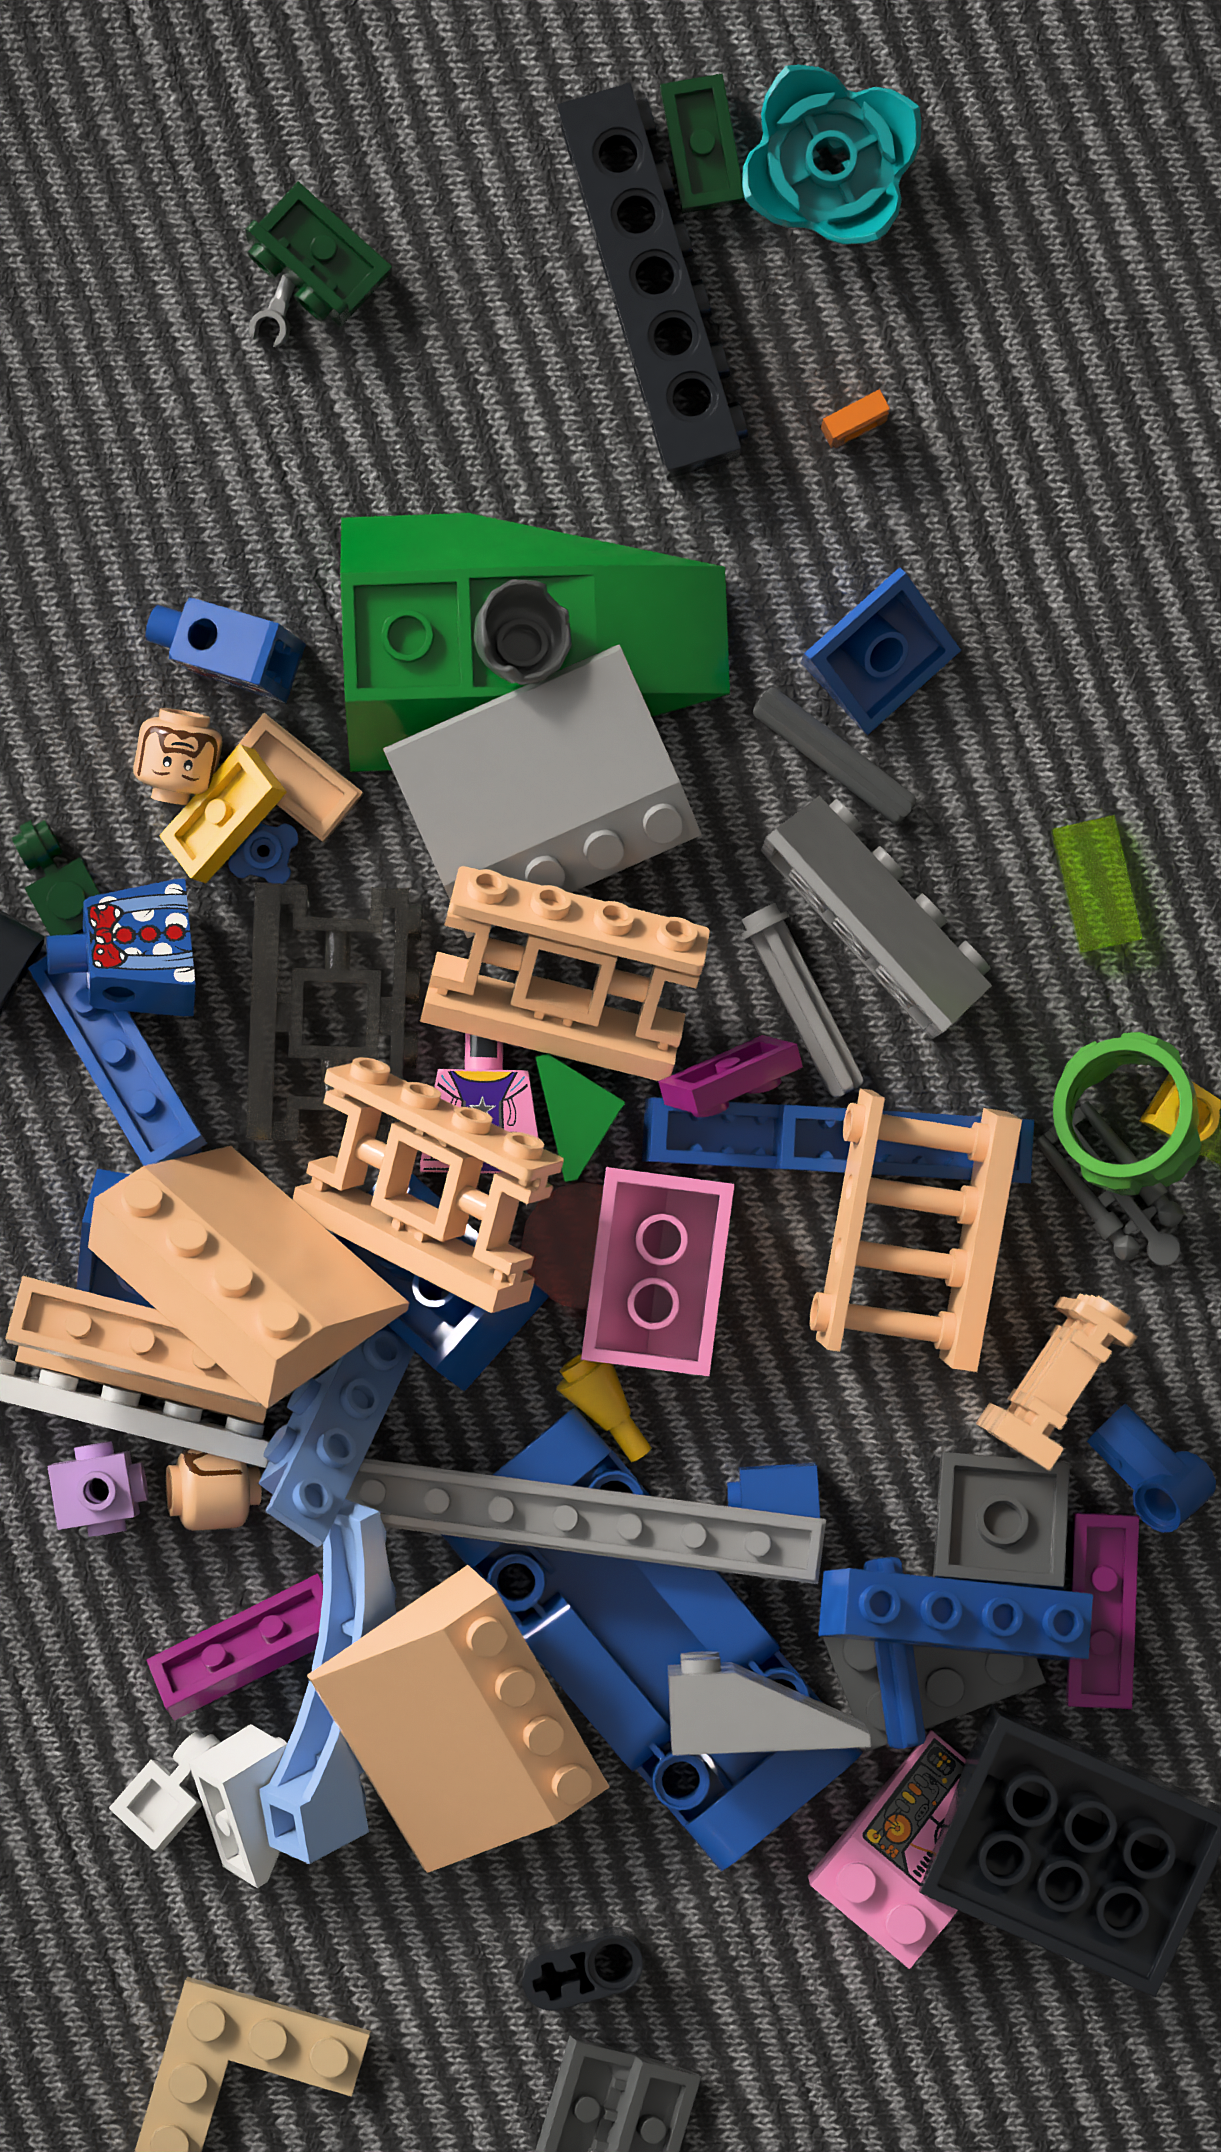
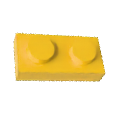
[160,744,287,883]

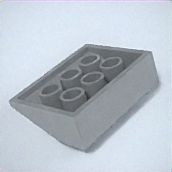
[383,645,702,939]
[761,795,992,1039]

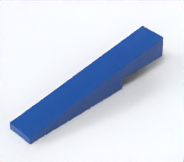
[642,1097,1034,1183]

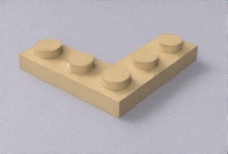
[135,1977,371,2152]

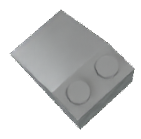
[668,1652,871,1755]

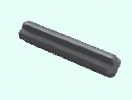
[753,687,917,825]

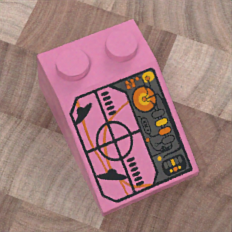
[808,1729,967,1969]

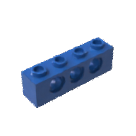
[818,1568,1093,1660]

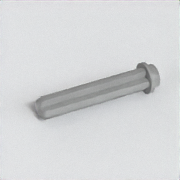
[741,903,864,1097]

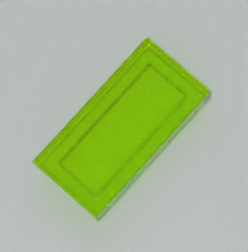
[1051,815,1143,954]

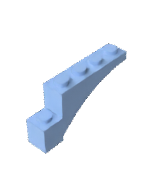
[259,1499,397,1864]

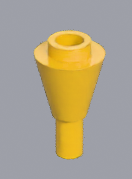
[556,1353,652,1462]

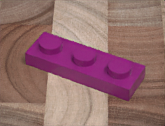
[1066,1512,1139,1709]
[146,1573,323,1721]

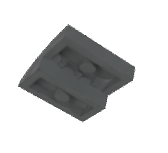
[535,2035,701,2152]

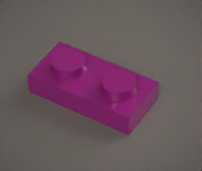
[658,1035,803,1117]

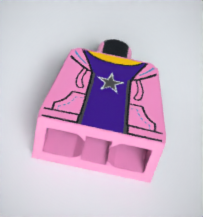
[420,1033,539,1174]

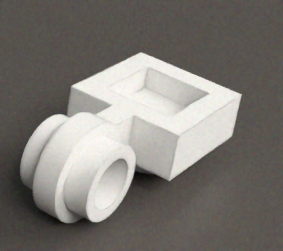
[109,1731,221,1852]

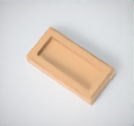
[227,713,364,843]

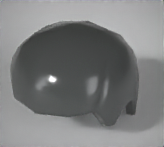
[474,580,572,685]

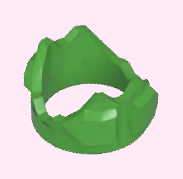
[1053,1032,1201,1196]

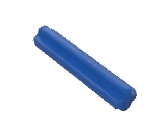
[863,1557,926,1749]

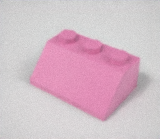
[581,1167,734,1376]

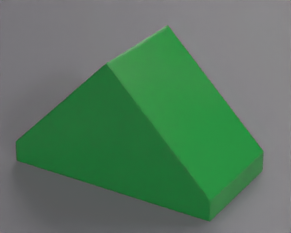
[536,1054,625,1183]

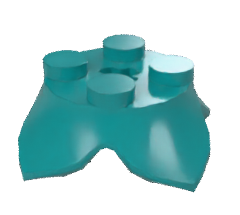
[742,65,922,245]

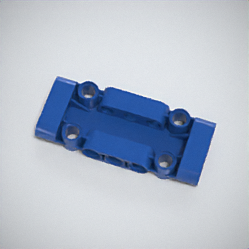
[441,1406,863,1871]

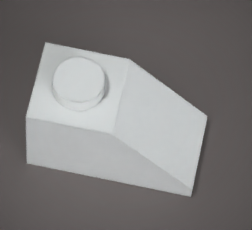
[189,1724,287,1888]

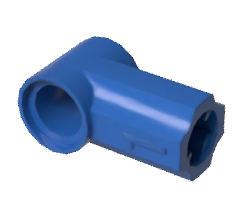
[1086,1404,1216,1532]

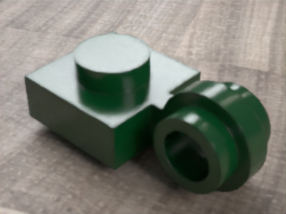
[11,819,101,936]

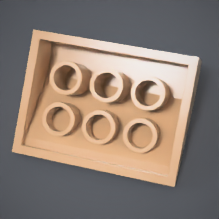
[88,1146,409,1409]
[307,1565,610,1873]

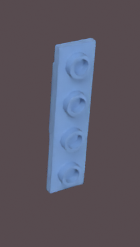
[258,1326,415,1548]

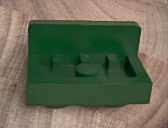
[245,181,392,327]

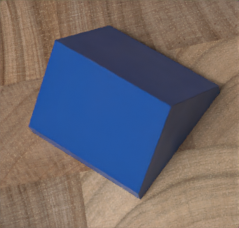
[801,567,961,735]

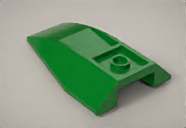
[340,513,730,773]

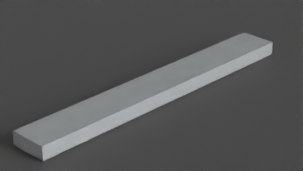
[345,1458,826,1584]

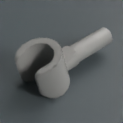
[249,275,295,348]

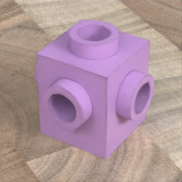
[47,1441,148,1537]

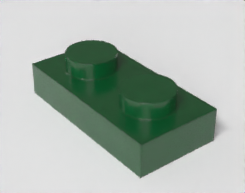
[660,73,745,214]

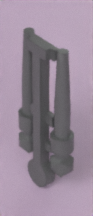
[1035,1101,1183,1267]

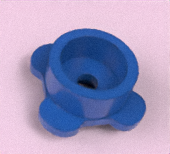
[229,822,299,886]

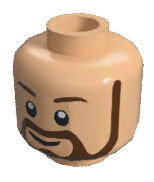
[133,708,222,805]
[166,1449,262,1531]

